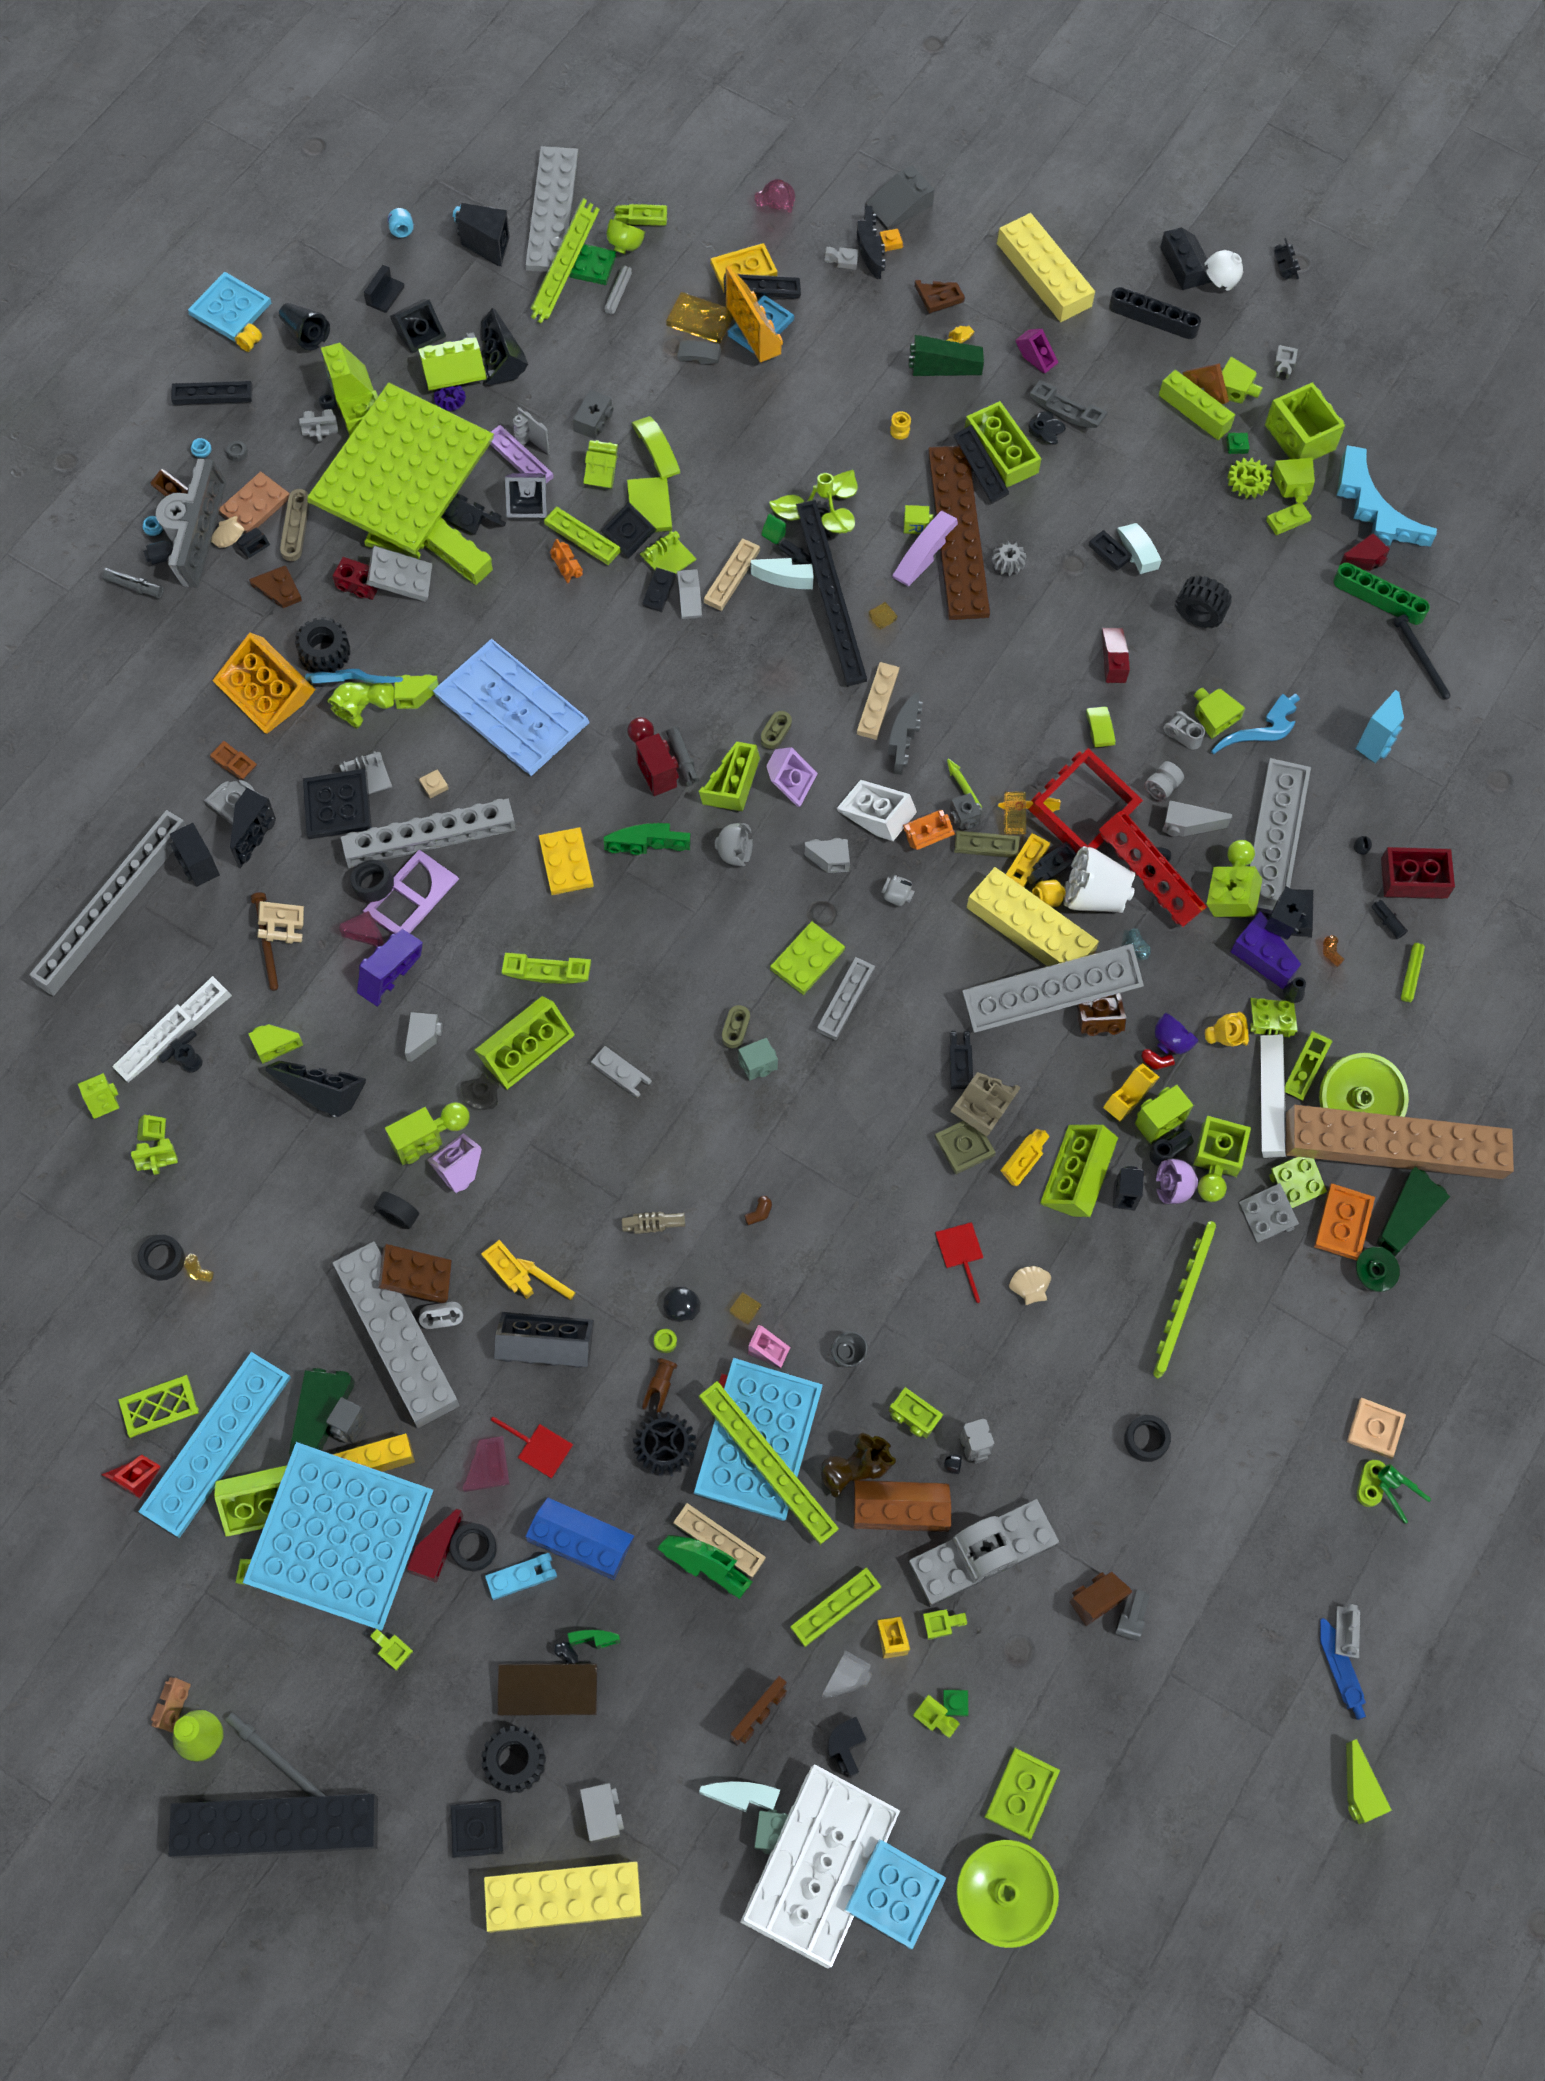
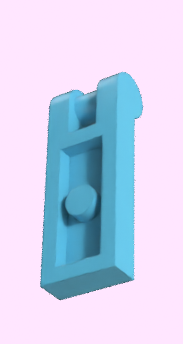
[486,1553,557,1600]

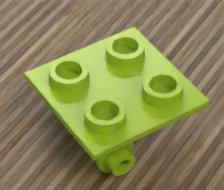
[640,531,697,574]
[1250,998,1298,1038]
[1269,1157,1327,1208]

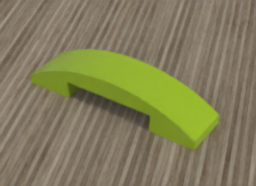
[632,416,680,480]
[502,953,591,984]

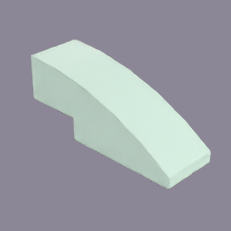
[1117,523,1161,574]
[751,558,813,589]
[699,1781,780,1812]

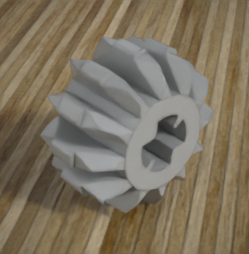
[992,541,1026,577]

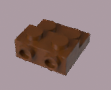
[1077,993,1126,1036]

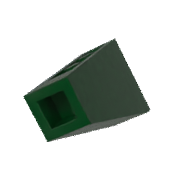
[908,335,984,376]
[1376,1166,1451,1256]
[289,1368,355,1456]

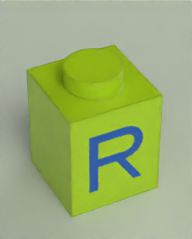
[903,505,933,534]

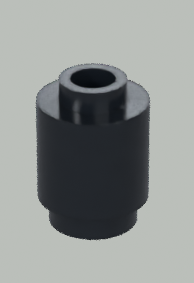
[143,540,173,565]

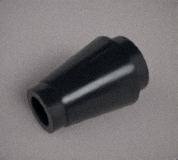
[1283,977,1306,1003]

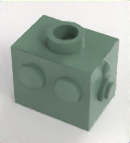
[738,1038,778,1081]
[755,1810,788,1855]

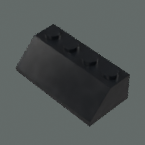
[494,1312,594,1368]

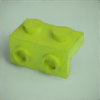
[889,1387,943,1439]

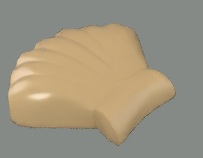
[211,516,244,548]
[1009,1266,1051,1305]

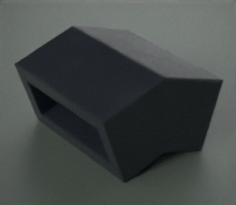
[236,527,270,558]

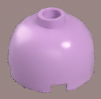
[1156,1159,1198,1204]

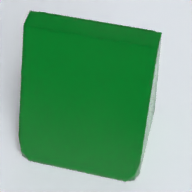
[761,514,786,544]

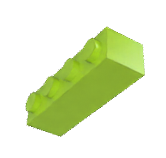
[1159,370,1235,440]
[424,518,493,585]

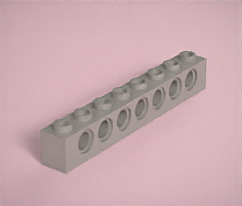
[341,798,516,868]

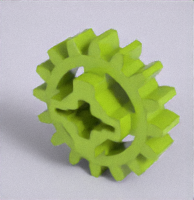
[1227,458,1272,499]

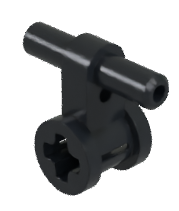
[158,1029,203,1073]

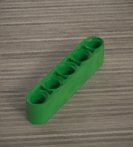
[1333,563,1430,625]

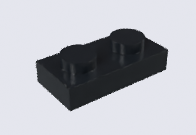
[1088,530,1132,571]
[642,567,676,612]

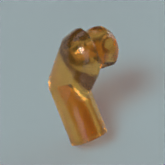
[1323,935,1345,967]

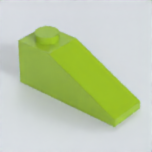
[1285,1030,1332,1100]
[1346,1739,1392,1824]

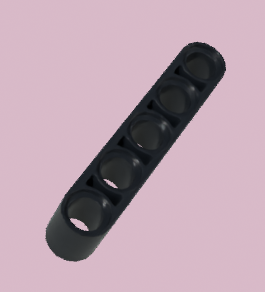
[1109,287,1201,339]

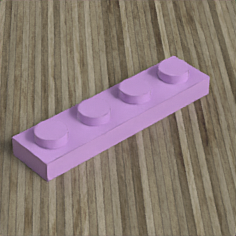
[490,425,553,483]

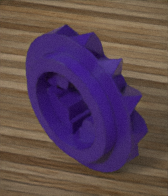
[434,385,466,411]

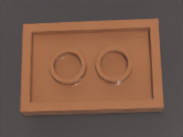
[219,472,290,534]

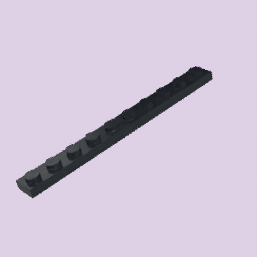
[796,499,867,687]

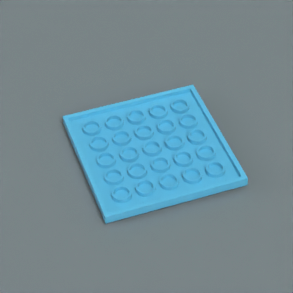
[243,1442,433,1631]

